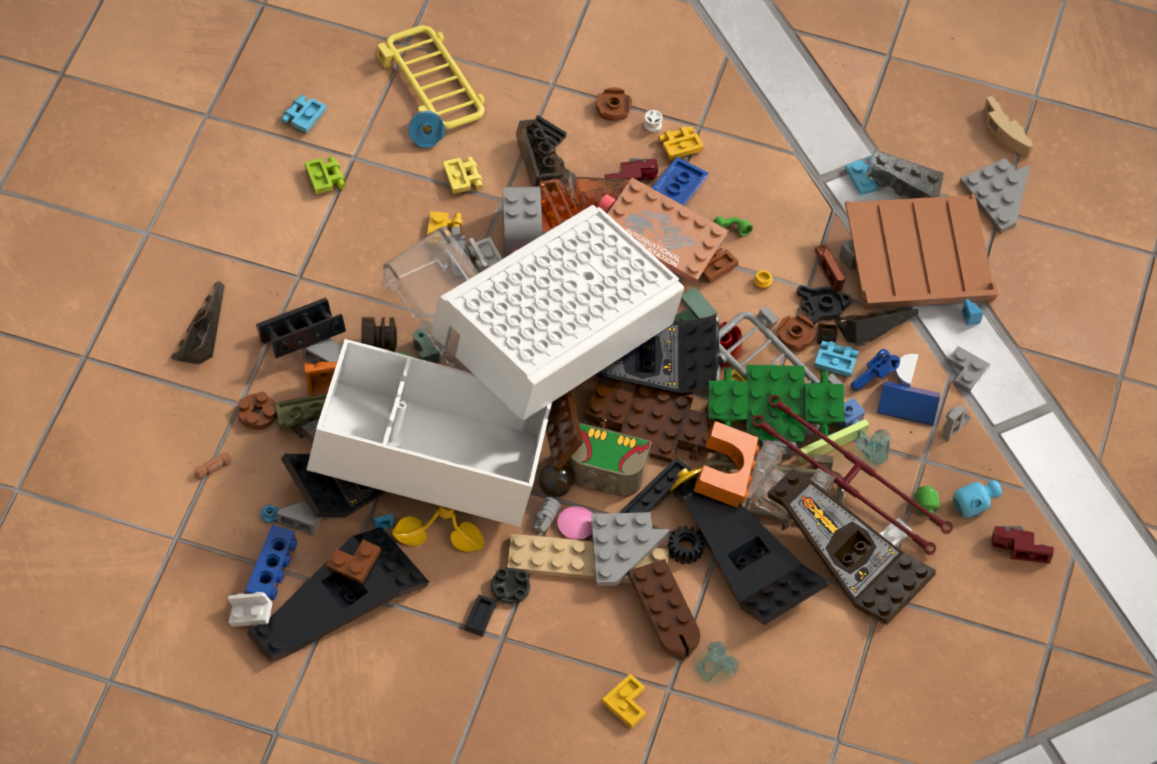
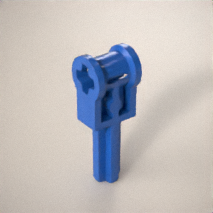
[850,349,900,391]

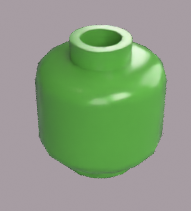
[913,486,940,516]

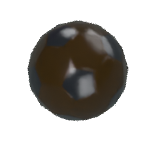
[539,463,574,497]

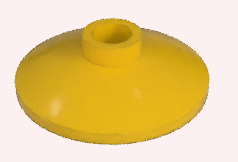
[670,468,702,492]

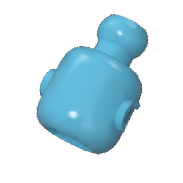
[953,480,1002,518]

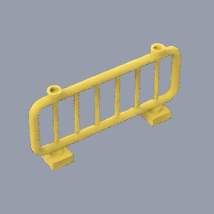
[377,25,485,131]

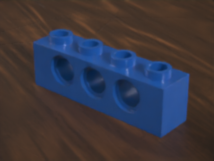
[245,525,297,601]

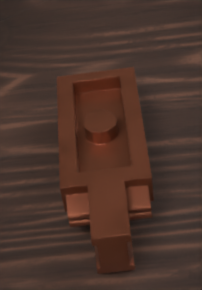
[815,244,845,292]

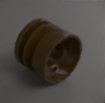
[361,317,397,352]

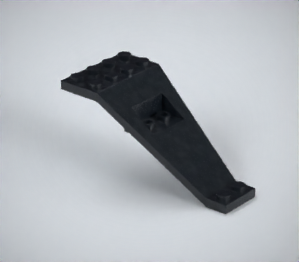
[247,527,429,662]

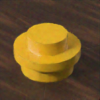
[754,270,773,288]

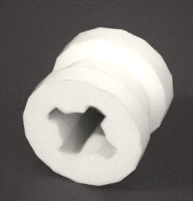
[644,110,663,133]

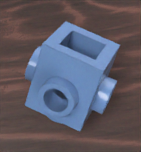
[835,398,865,429]

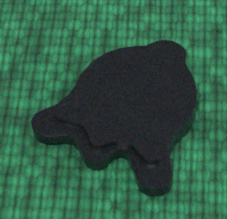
[797,285,852,325]

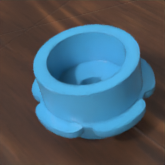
[260,505,279,524]

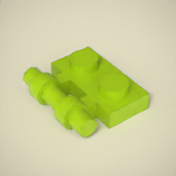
[305,157,345,194]

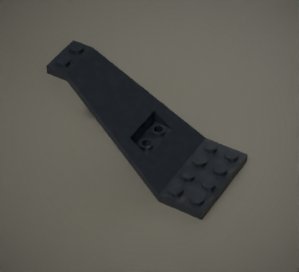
[673,475,828,625]

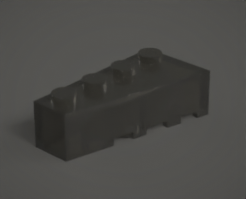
[516,119,572,191]
[865,150,944,199]

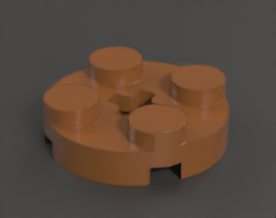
[596,87,632,120]
[777,315,815,352]
[238,392,277,430]

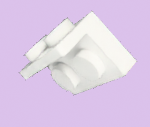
[228,592,272,627]

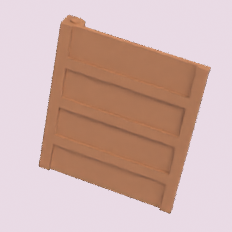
[845,194,999,309]

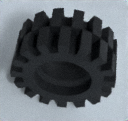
[668,526,704,564]

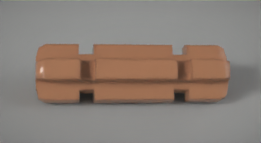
[195,452,232,478]

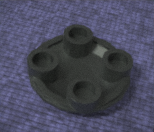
[491,568,530,604]

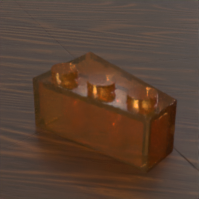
[573,177,631,211]
[538,179,583,229]

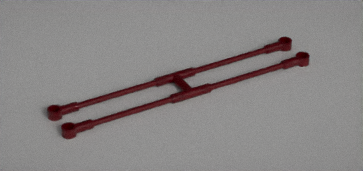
[752,395,953,555]

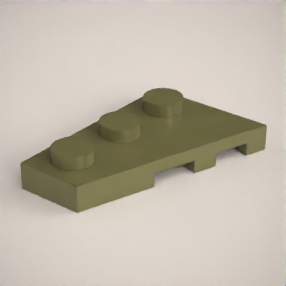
[275,393,328,431]

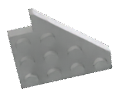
[960,158,1030,233]
[591,512,669,586]

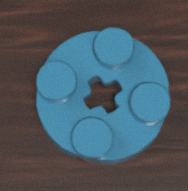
[408,111,445,148]

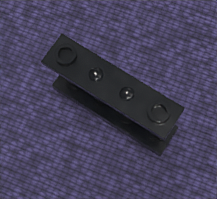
[256,298,346,358]

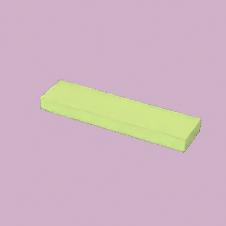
[798,419,869,465]

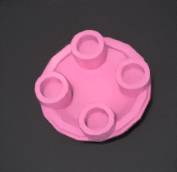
[557,506,593,540]

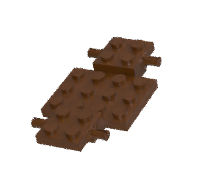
[585,380,724,463]

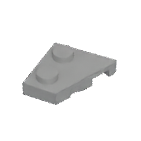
[942,404,971,441]

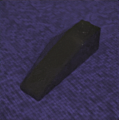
[835,308,919,346]

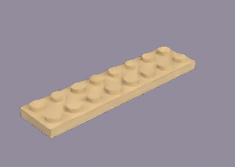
[507,534,669,584]

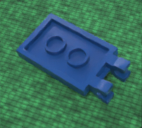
[652,157,708,206]

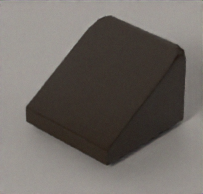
[817,323,837,344]

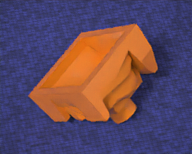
[304,357,339,396]

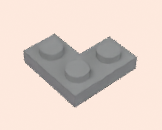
[947,346,991,394]

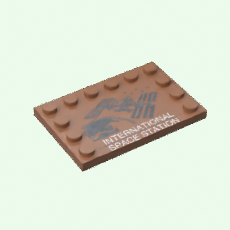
[608,178,729,284]

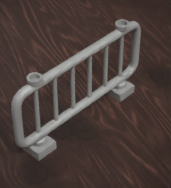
[719,306,845,436]

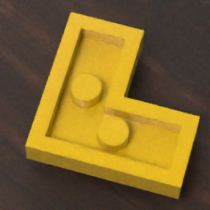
[602,674,646,729]

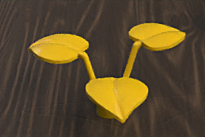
[392,506,484,552]

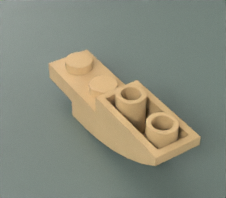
[984,96,1033,158]

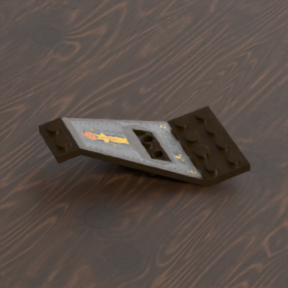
[767,469,936,625]

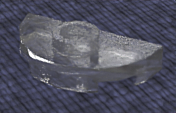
[557,172,576,208]

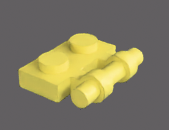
[443,157,483,194]

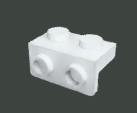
[468,237,502,271]

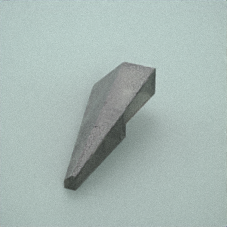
[171,281,225,364]

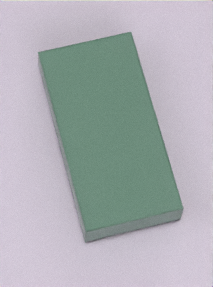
[681,287,717,319]

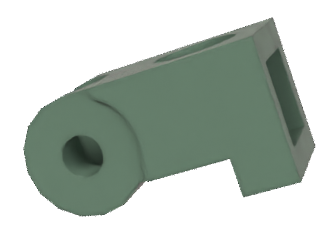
[413,329,439,363]

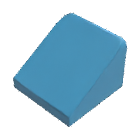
[962,299,983,325]
[371,514,394,529]

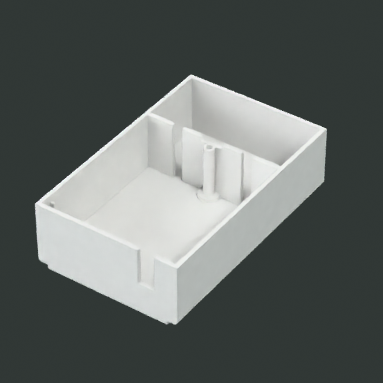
[430,205,684,421]
[307,339,552,527]

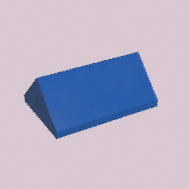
[877,381,940,426]

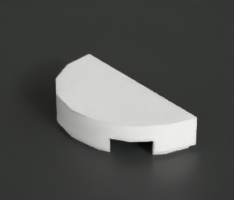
[895,354,919,386]

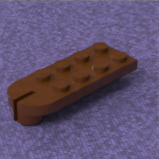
[546,391,584,470]
[628,559,700,659]

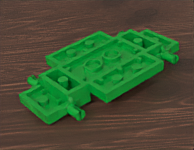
[708,364,844,443]

